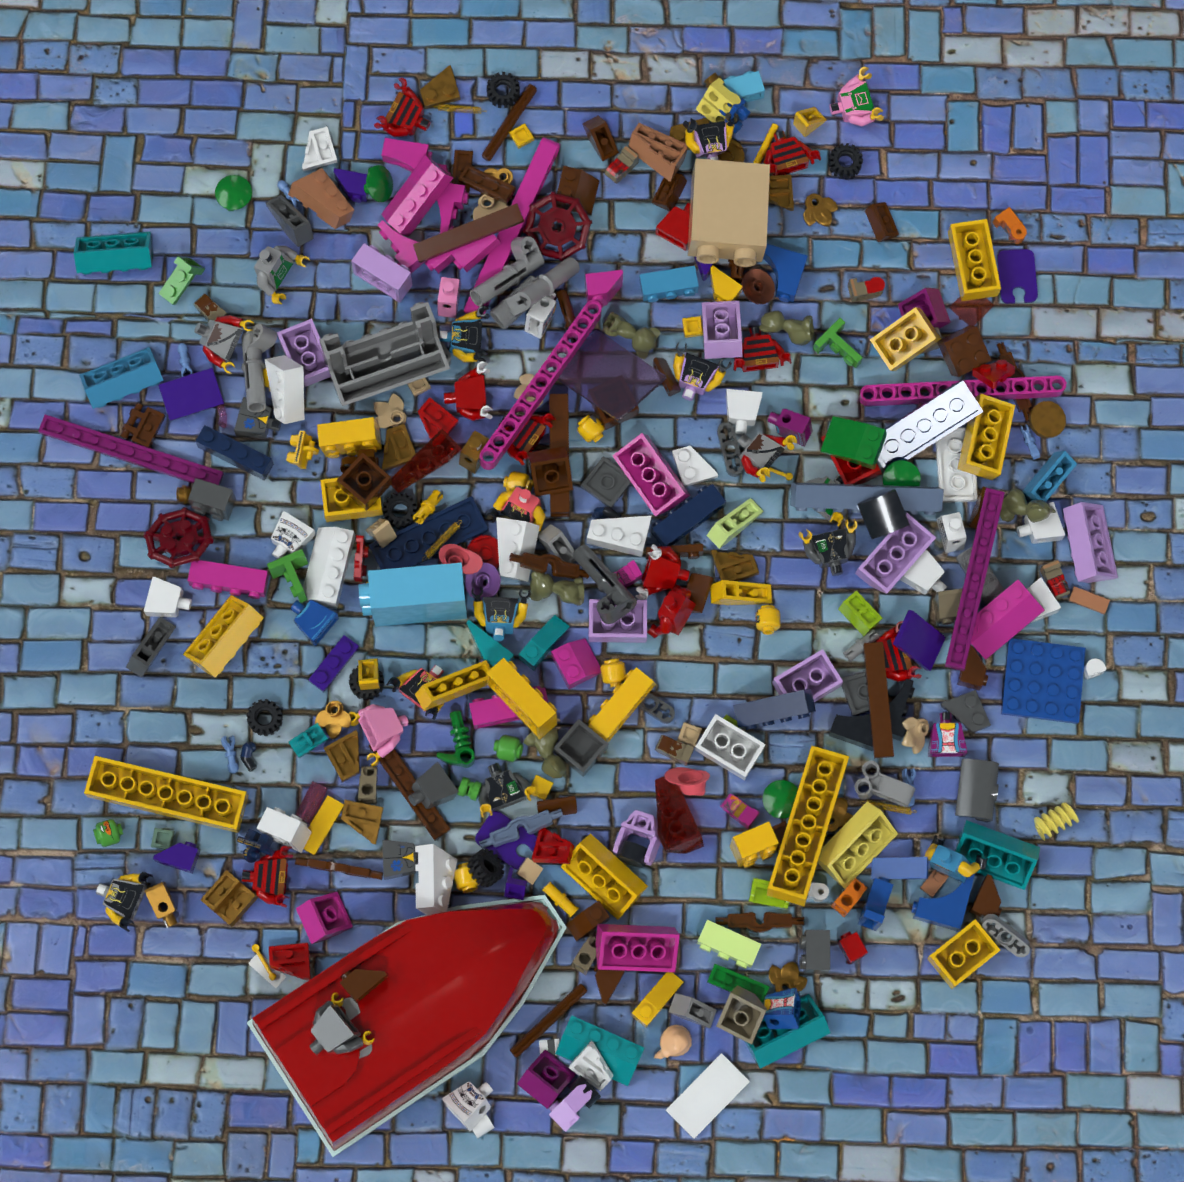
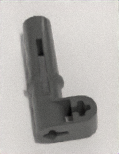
[573,545,637,624]

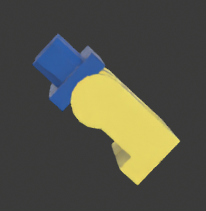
[696,78,751,134]

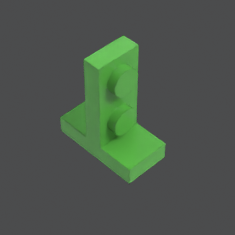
[158,256,205,305]
[813,318,863,368]
[267,549,308,603]

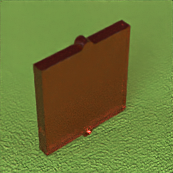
[949,297,994,326]

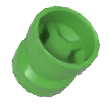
[457,777,482,801]

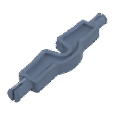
[479,808,563,849]

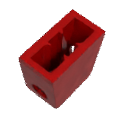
[655,203,690,251]

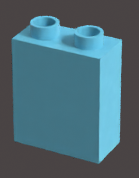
[358,562,467,627]

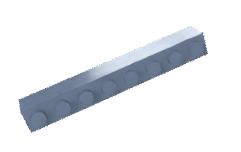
[790,482,944,515]

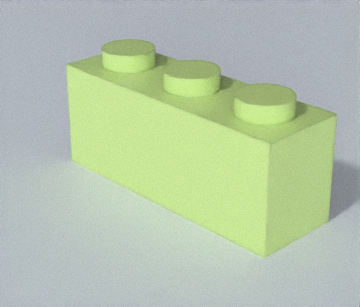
[697,920,761,969]

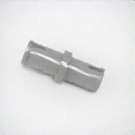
[843,629,880,662]

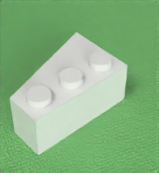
[265,355,305,424]
[587,516,652,557]
[496,517,540,582]
[415,844,457,916]

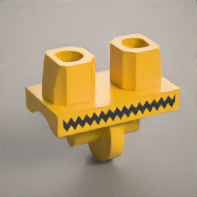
[286,431,319,469]

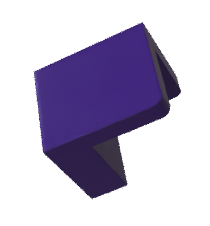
[504,867,527,900]

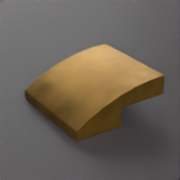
[200,870,258,927]

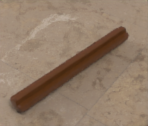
[482,84,537,161]
[510,984,587,1058]

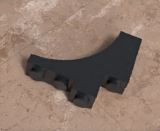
[829,679,915,751]

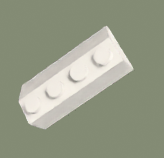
[303,527,355,609]

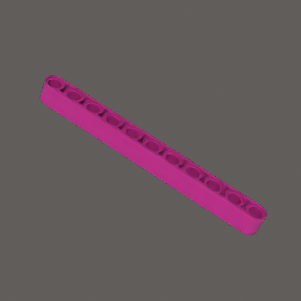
[464,137,561,319]
[480,300,602,470]
[859,376,1067,406]

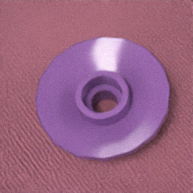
[465,563,501,600]

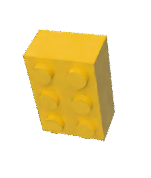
[870,307,941,371]
[317,417,382,458]
[320,478,383,523]
[729,822,779,868]
[927,919,1000,989]

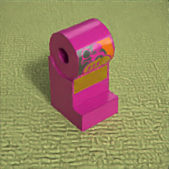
[720,794,759,829]

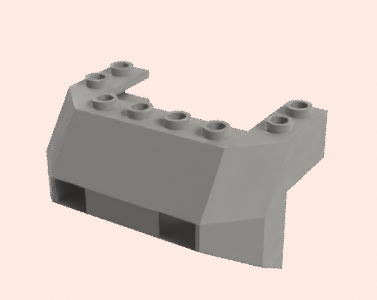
[319,302,450,406]

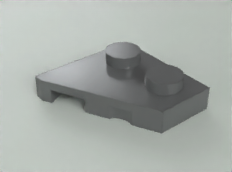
[941,690,991,733]

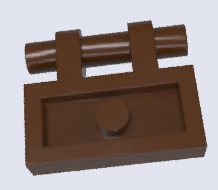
[120,403,166,448]

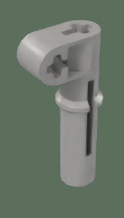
[470,236,544,306]
[504,257,580,316]
[241,324,277,412]

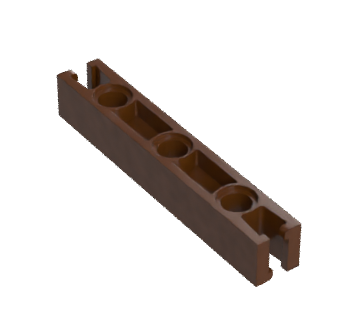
[549,394,570,517]

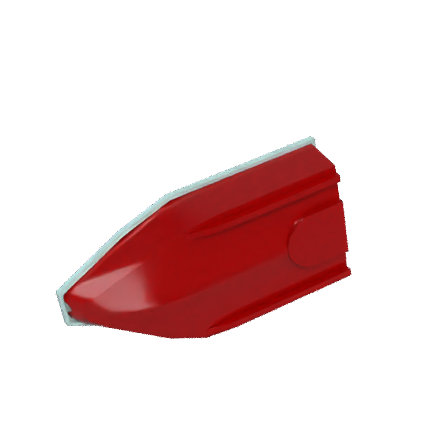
[246,895,567,1157]

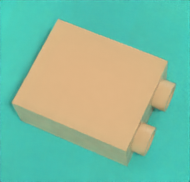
[688,158,770,267]

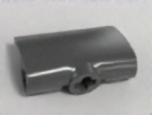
[955,758,999,822]

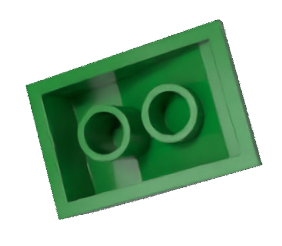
[820,416,887,470]

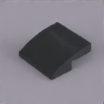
[857,489,910,539]

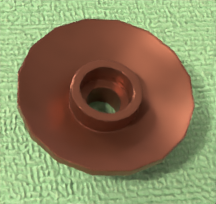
[741,269,775,305]

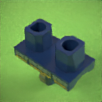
[237,829,274,863]

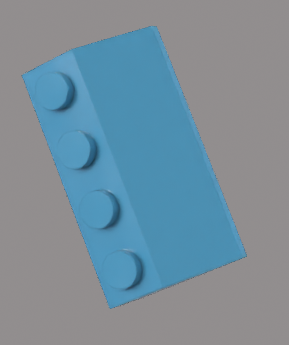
[79,347,164,409]

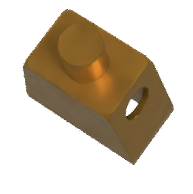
[459,431,489,474]
[144,882,178,928]

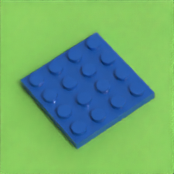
[1001,639,1086,724]

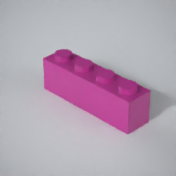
[187,560,269,599]
[469,686,548,729]

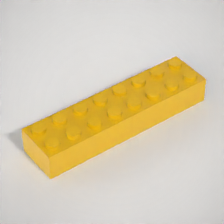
[767,745,849,907]
[84,756,249,833]

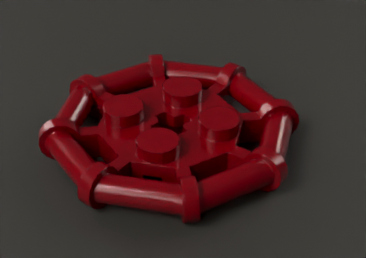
[523,191,593,262]
[143,507,214,568]

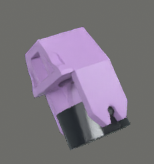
[613,810,661,868]
[549,1075,601,1132]

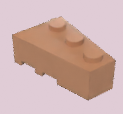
[628,123,688,182]
[288,168,354,229]

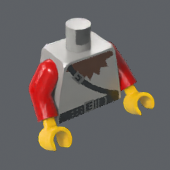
[195,315,255,375]
[737,433,797,482]

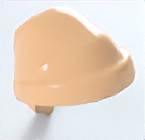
[654,1025,692,1059]

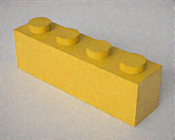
[415,660,491,711]
[588,667,656,743]

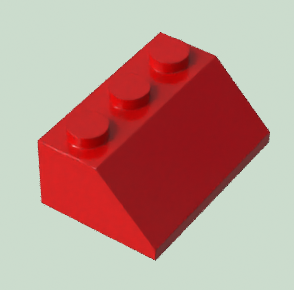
[821,420,882,484]

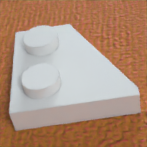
[302,127,337,172]
[672,446,718,487]
[569,1041,613,1091]

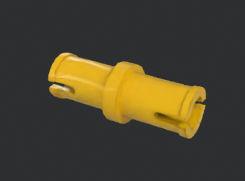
[413,490,443,524]
[542,881,579,918]

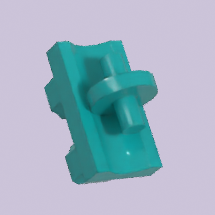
[288,722,328,758]

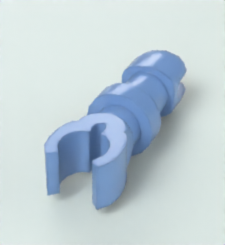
[277,180,301,211]
[178,343,193,377]
[1020,424,1040,460]
[221,735,239,774]
[902,768,916,807]

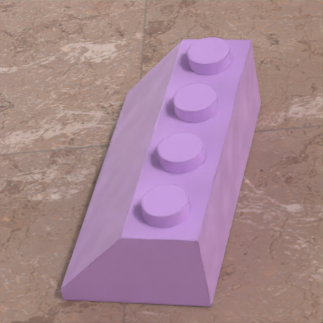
[1063,502,1118,583]
[855,513,936,594]

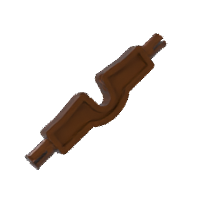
[996,342,1032,422]
[509,552,589,579]
[295,857,383,880]
[715,912,804,933]

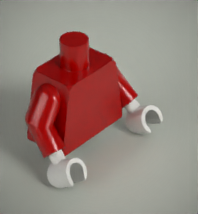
[444,361,493,421]
[635,544,690,600]

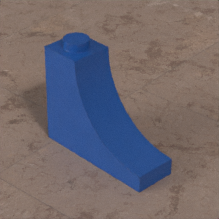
[763,244,808,302]
[911,874,975,932]
[858,877,894,931]

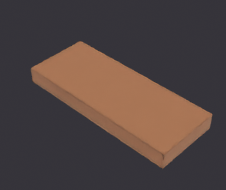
[1068,586,1110,615]
[920,870,949,898]

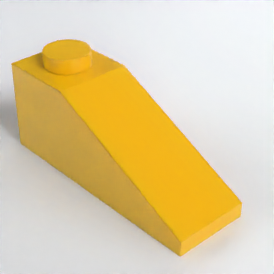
[710,580,772,605]
[631,972,684,1028]

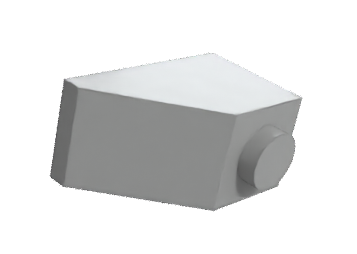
[537,524,576,563]
[669,993,717,1028]

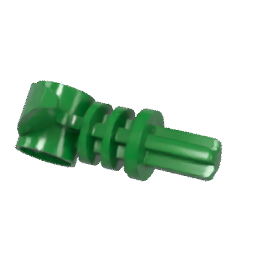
[437,711,475,768]

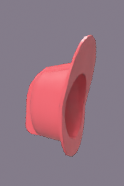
[438,544,483,574]
[664,767,710,796]

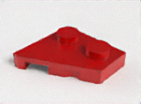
[972,360,1015,389]
[418,397,459,449]
[353,535,369,582]
[531,827,574,864]
[269,943,311,981]

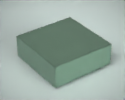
[151,828,175,850]

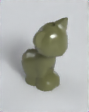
[759,311,814,346]
[602,312,660,359]
[1000,488,1056,523]
[530,571,584,606]
[523,727,567,779]

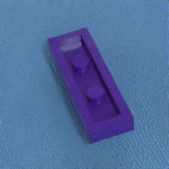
[308,635,360,693]

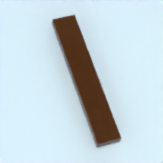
[413,203,524,263]
[863,642,894,759]
[369,745,451,841]

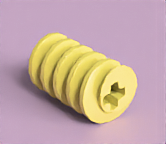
[1034,802,1079,841]

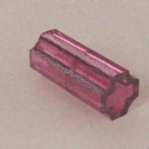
[295,781,328,824]

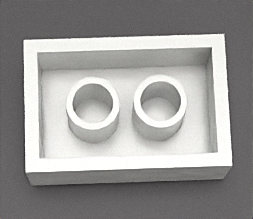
[695,714,766,781]

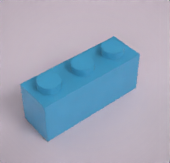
[639,265,699,303]
[1022,451,1077,503]

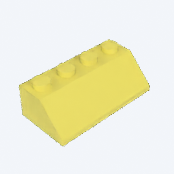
[818,802,898,889]

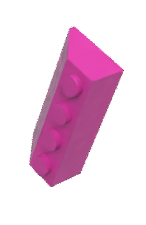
[381,155,453,237]
[612,433,691,517]
[971,579,1045,660]
[595,924,680,972]

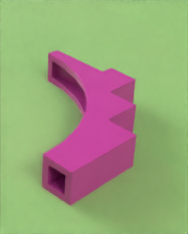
[381,138,469,234]
[377,220,501,274]

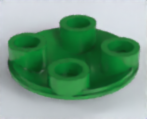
[364,165,393,202]
[215,175,252,211]
[883,460,921,486]
[762,780,798,819]

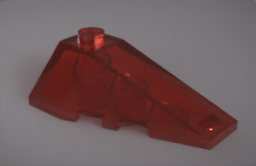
[391,429,462,493]
[655,776,704,854]

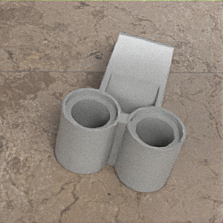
[854,761,916,807]

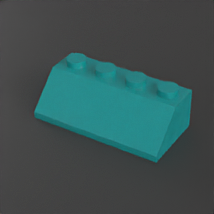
[74,232,153,275]
[955,820,1040,890]
[744,994,831,1069]
[555,1015,644,1086]

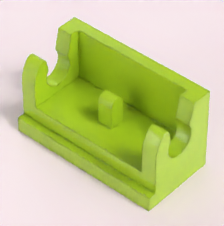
[838,590,883,636]
[749,878,789,909]

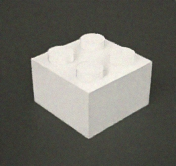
[257,807,312,853]

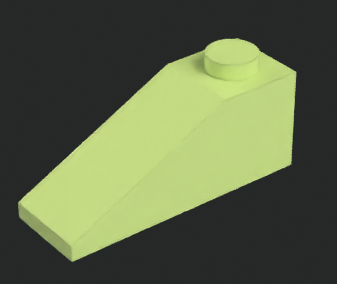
[707,498,764,549]

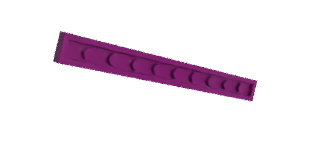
[38,414,224,485]
[945,488,1005,671]

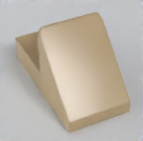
[366,518,397,548]

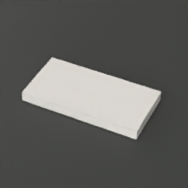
[935,428,978,503]
[665,1053,750,1139]

